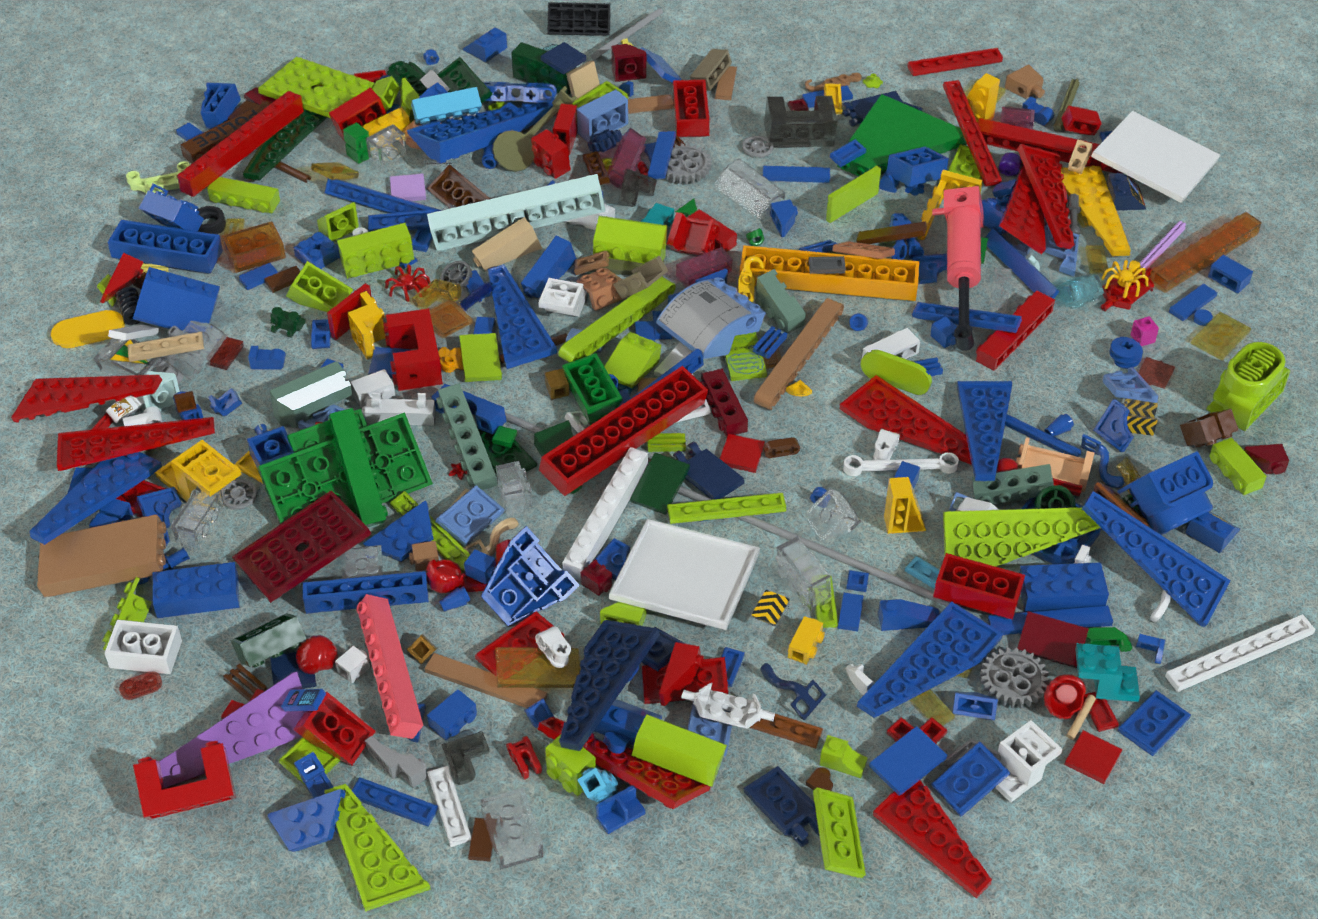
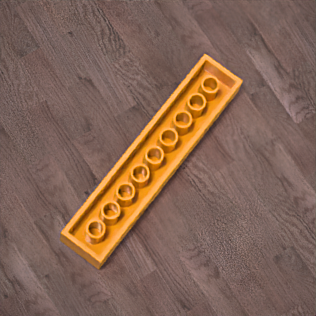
[739,245,919,301]

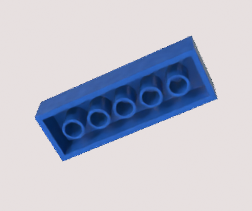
[108,220,223,274]

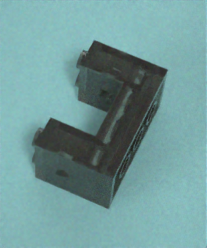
[764,96,838,148]

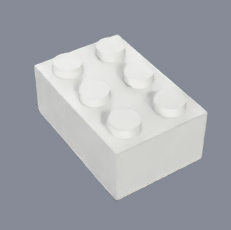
[105,620,182,674]

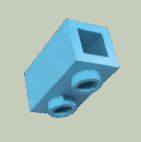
[578,768,619,803]

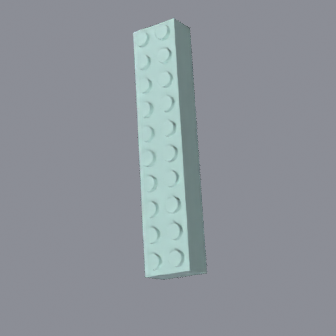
[427,174,606,251]

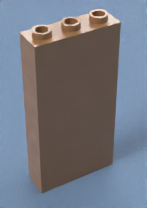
[37,514,166,597]

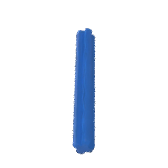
[1005,414,1081,457]

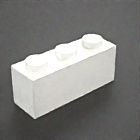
[862,328,920,359]

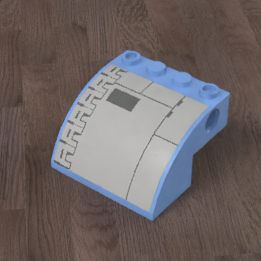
[656,277,766,359]

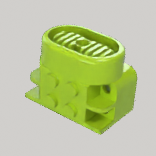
[1206,342,1290,432]

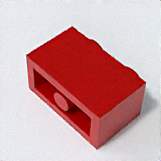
[1061,105,1102,136]

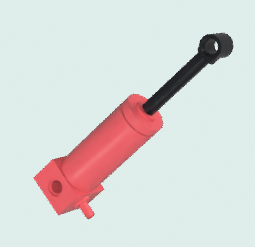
[932,186,984,351]

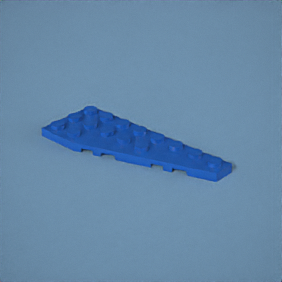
[857,601,1003,718]

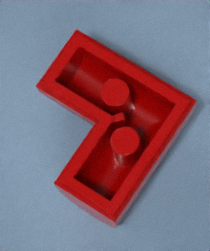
[886,717,948,744]

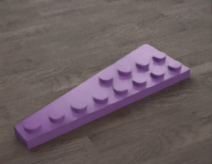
[158,672,306,788]

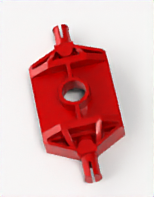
[1100,267,1154,311]

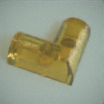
[412,279,462,309]

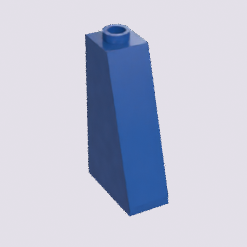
[521,235,576,299]

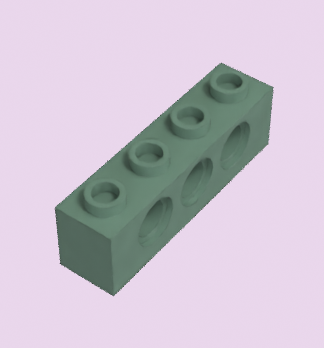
[972,464,1054,504]

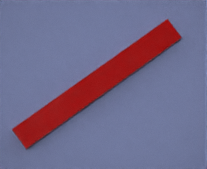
[943,80,1002,186]

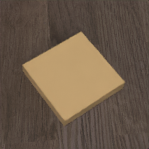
[567,60,600,100]

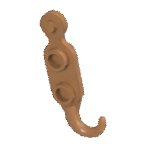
[805,73,862,92]

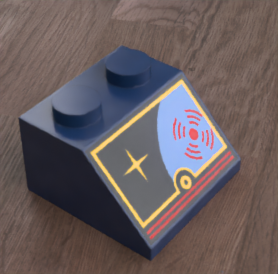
[1107,173,1146,211]

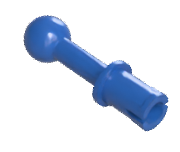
[138,547,190,584]

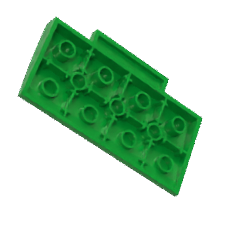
[257,408,433,524]

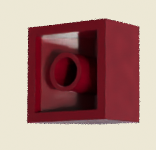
[611,44,646,82]

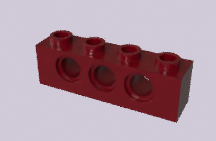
[700,368,748,437]

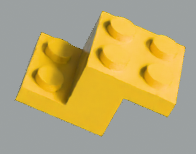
[348,291,385,360]

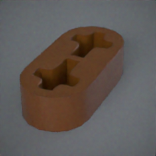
[763,437,800,459]

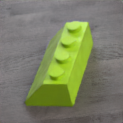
[593,216,667,263]

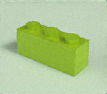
[1209,437,1267,495]

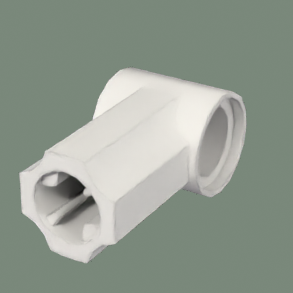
[123,407,163,426]

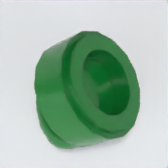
[745,228,764,246]

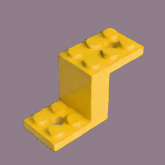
[155,440,241,507]

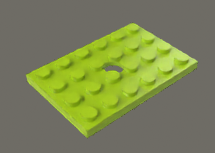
[258,56,375,118]

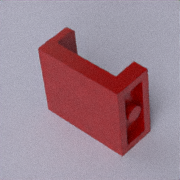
[667,212,720,257]

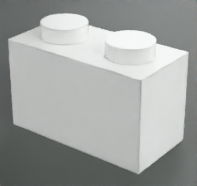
[350,369,395,408]

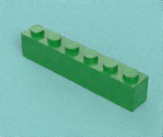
[328,408,388,527]

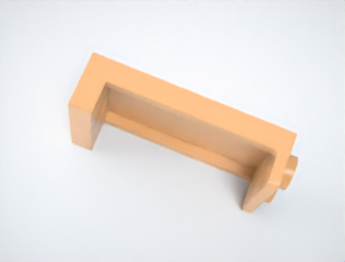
[1016,437,1094,492]

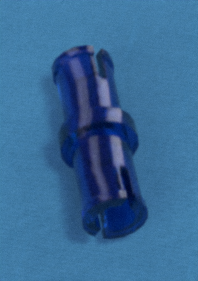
[459,281,494,311]

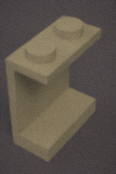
[613,256,668,300]

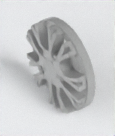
[742,136,773,158]
[220,479,257,510]

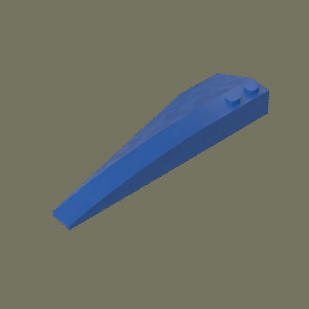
[407,98,555,163]

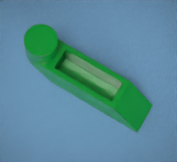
[1085,627,1132,652]

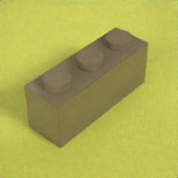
[690,49,732,91]

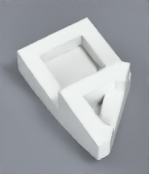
[846,664,873,695]

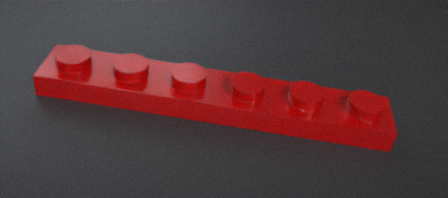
[908,48,1003,76]

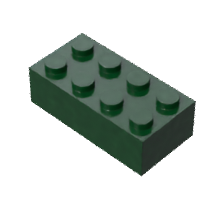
[511,42,577,95]

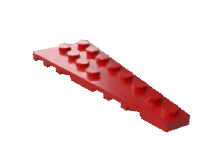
[1017,144,1074,249]
[999,165,1046,255]
[11,375,162,423]

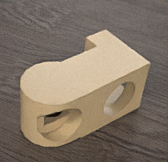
[1068,140,1092,174]

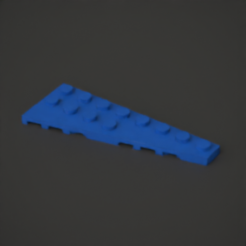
[488,264,557,369]
[957,381,1012,481]
[29,452,162,545]
[1082,491,1231,627]

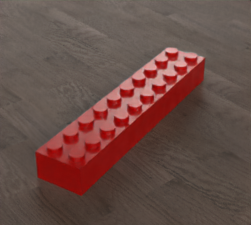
[539,366,708,496]

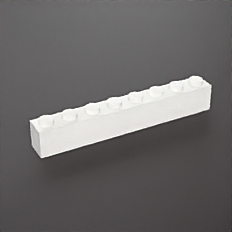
[562,447,648,582]

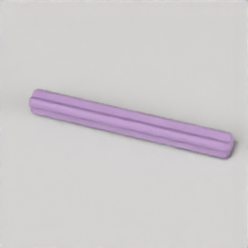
[1140,221,1186,270]

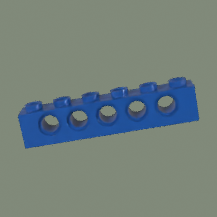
[303,571,429,614]

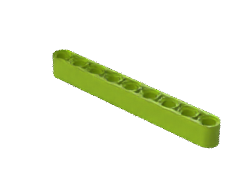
[558,276,676,363]

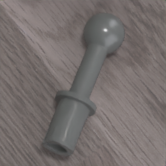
[1068,194,1081,235]

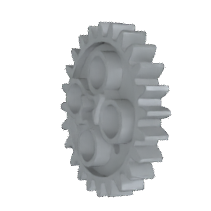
[666,143,711,184]
[980,647,1049,709]

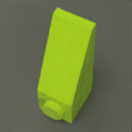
[400,78,420,122]

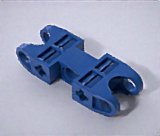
[483,82,557,102]

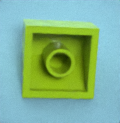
[317,202,359,241]

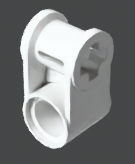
[873,429,900,460]
[535,626,571,668]

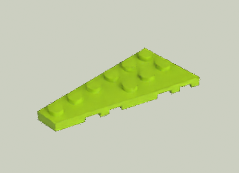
[324,784,431,912]

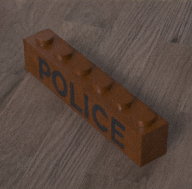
[180,103,267,164]

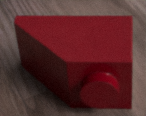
[1244,444,1289,474]

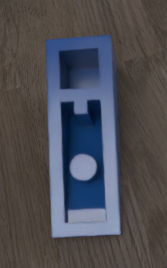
[878,599,940,631]

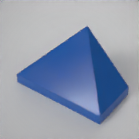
[952,692,998,720]

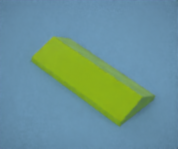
[632,714,727,787]

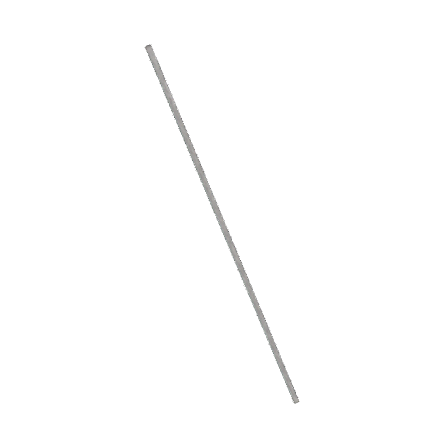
[505,412,951,606]

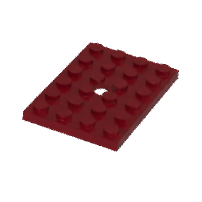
[232,490,371,603]

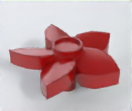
[449,463,468,480]

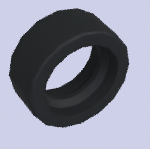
[197,206,226,235]

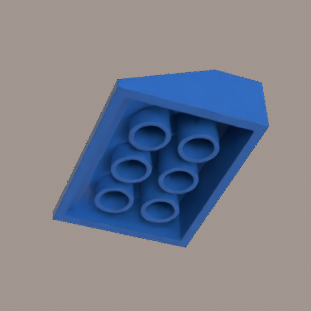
[133,267,220,338]

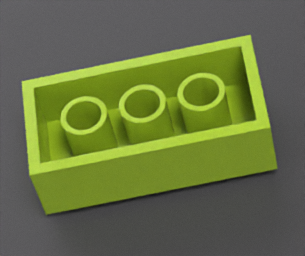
[337,223,415,278]

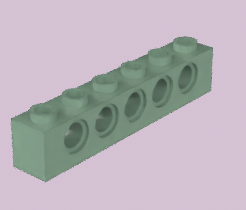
[436,383,497,490]

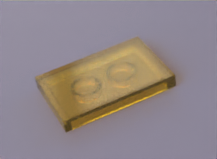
[1191,312,1251,361]

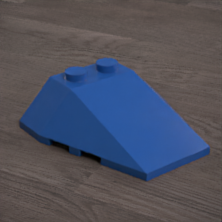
[481,526,580,626]

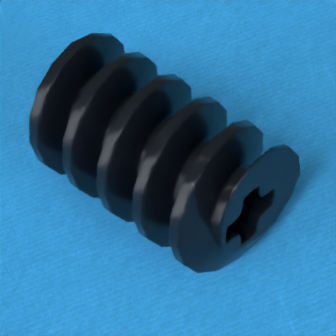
[115,287,141,325]

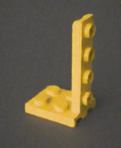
[917,170,982,240]

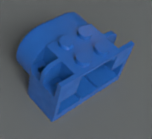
[1117,451,1213,535]

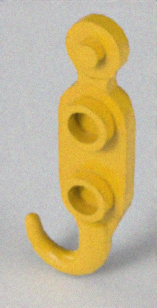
[738,256,764,302]

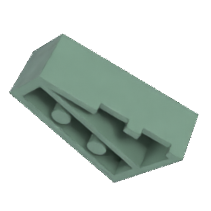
[755,269,806,334]

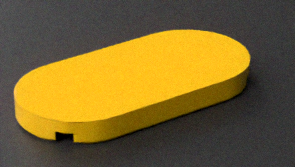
[51,310,125,348]

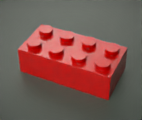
[673,79,710,137]
[933,553,1025,620]

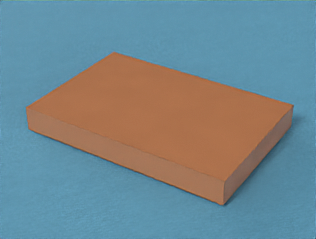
[833,241,895,259]

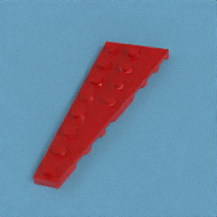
[57,417,215,471]
[538,717,711,809]

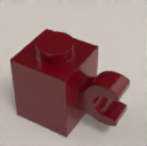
[580,559,612,596]

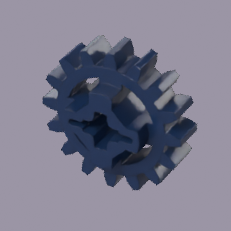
[587,129,623,153]

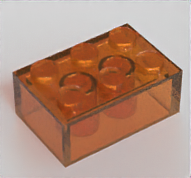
[222,221,286,273]

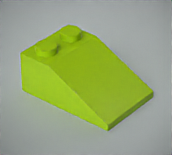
[286,261,353,312]
[604,332,661,389]

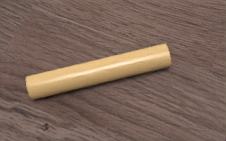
[1066,695,1096,740]

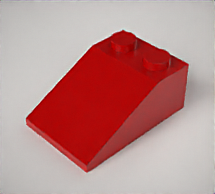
[293,692,376,766]

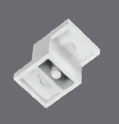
[539,278,588,317]
[995,720,1062,803]

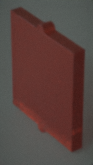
[1138,357,1175,389]

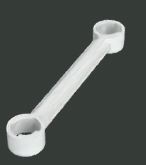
[843,453,959,476]

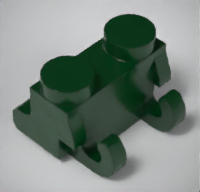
[270,307,306,338]

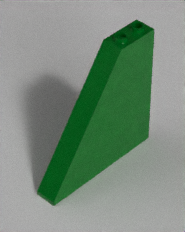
[837,94,967,177]

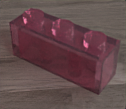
[676,247,733,288]

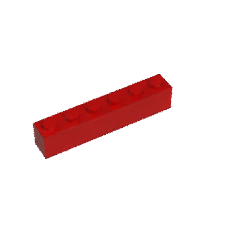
[976,290,1055,371]

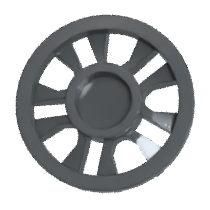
[440,261,472,291]

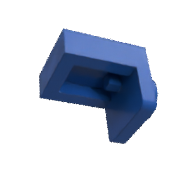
[208,388,242,416]

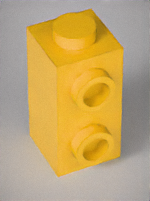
[788,616,825,665]

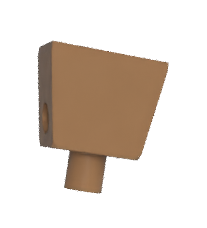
[1005,64,1045,99]

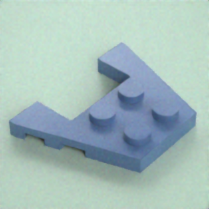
[1014,223,1079,277]

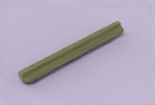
[1053,78,1080,131]

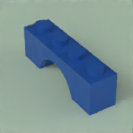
[431,384,507,435]

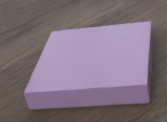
[390,174,426,201]

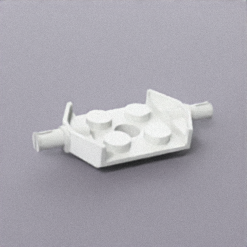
[681,683,775,729]

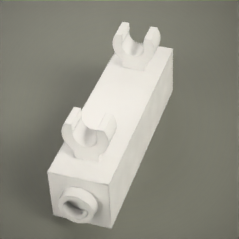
[362,392,436,426]

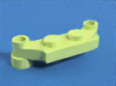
[126,161,190,194]

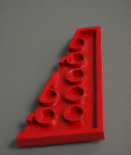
[873,780,992,899]

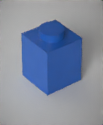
[930,316,957,348]
[894,461,920,489]
[464,549,496,584]

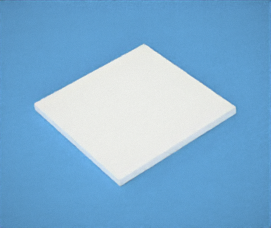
[1091,111,1220,203]
[609,519,760,630]

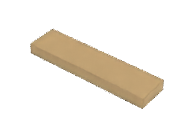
[128,332,204,362]

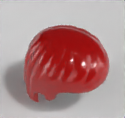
[426,559,464,593]
[296,635,338,674]
[1044,674,1086,719]

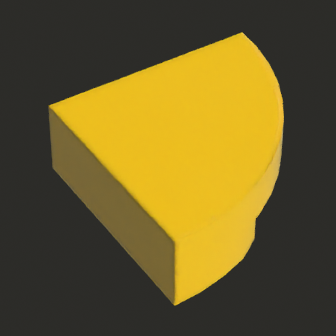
[786,380,812,397]

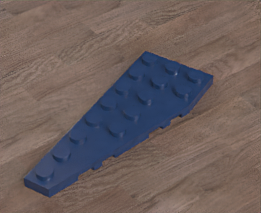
[559,620,660,751]

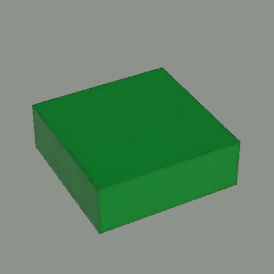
[492,426,517,448]

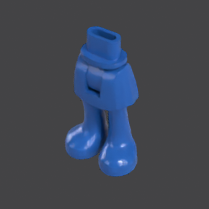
[889,213,924,260]

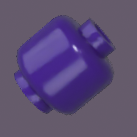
[998,152,1022,176]

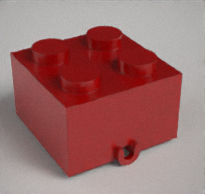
[531,129,571,179]

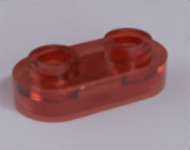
[119,672,162,700]

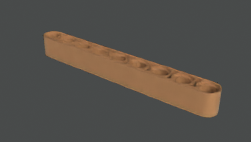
[754,298,844,410]

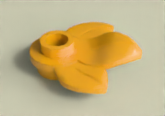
[438,347,463,373]

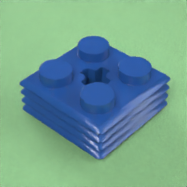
[293,232,340,269]

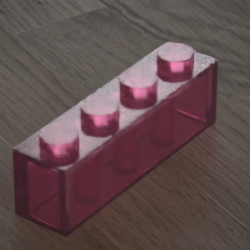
[607,128,646,189]

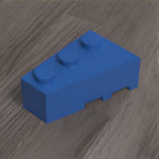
[200,82,241,129]

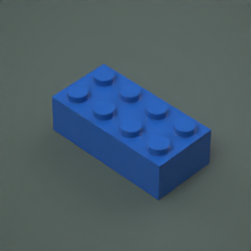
[153,562,240,618]
[1019,563,1109,612]

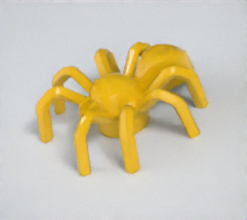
[1101,259,1148,298]

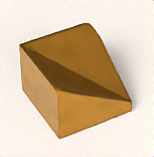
[407,634,437,664]

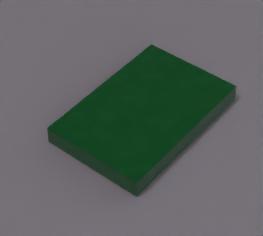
[630,453,690,515]

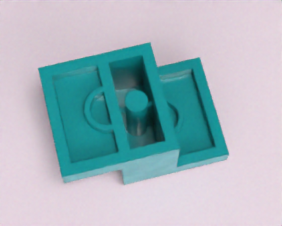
[1075,643,1140,702]

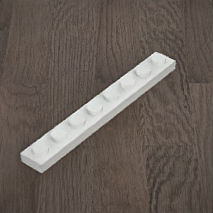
[1165,614,1315,692]

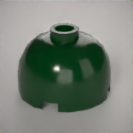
[1035,485,1076,509]

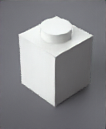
[335,646,370,683]

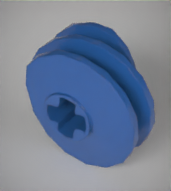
[1109,337,1143,369]

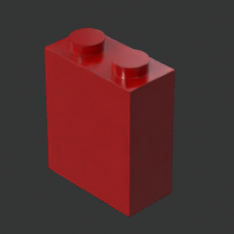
[553,103,578,155]

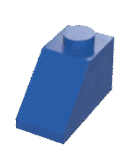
[770,199,798,237]

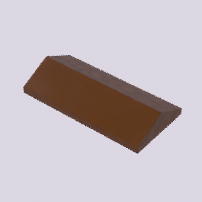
[426,164,491,209]

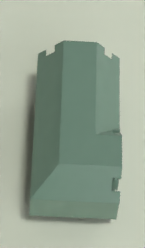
[270,361,352,428]

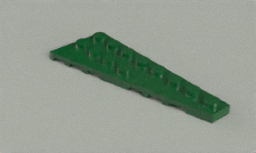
[243,109,327,181]

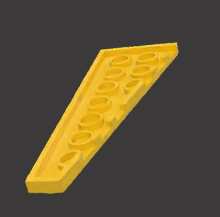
[1061,166,1131,256]

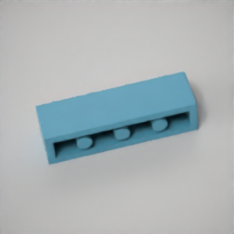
[411,87,482,125]

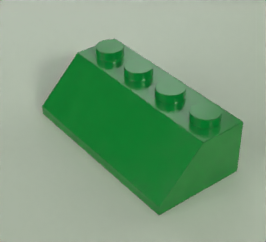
[562,353,623,425]

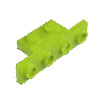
[102,577,152,651]

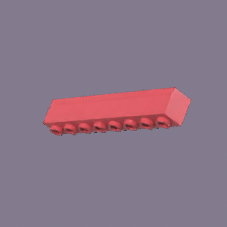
[357,594,423,739]

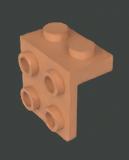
[576,268,622,311]

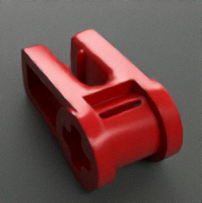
[506,736,542,780]

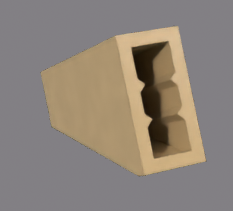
[472,217,542,271]

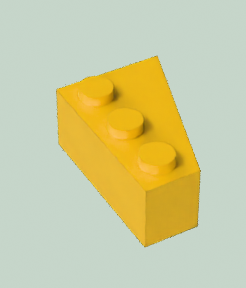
[966,73,1000,123]
[884,477,926,534]

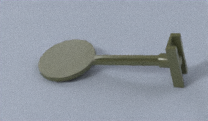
[492,87,577,172]

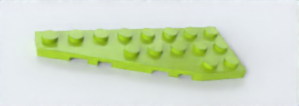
[943,508,1101,567]

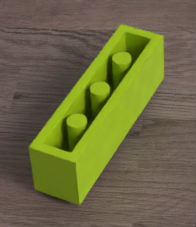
[207,177,280,214]

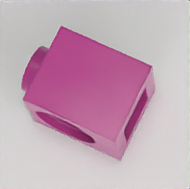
[1130,316,1159,346]

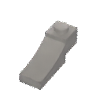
[365,736,427,788]

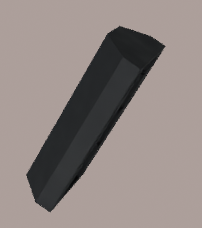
[547,2,611,36]

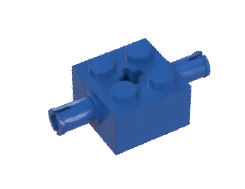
[247,424,293,467]

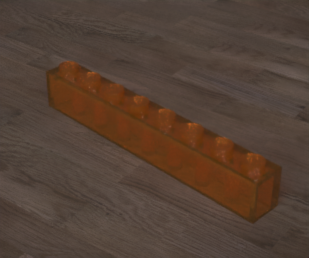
[1150,212,1262,293]

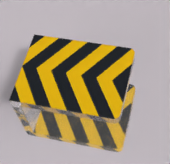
[1123,398,1158,436]
[751,590,790,639]

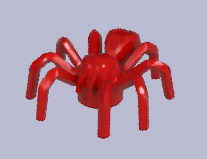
[385,264,431,302]

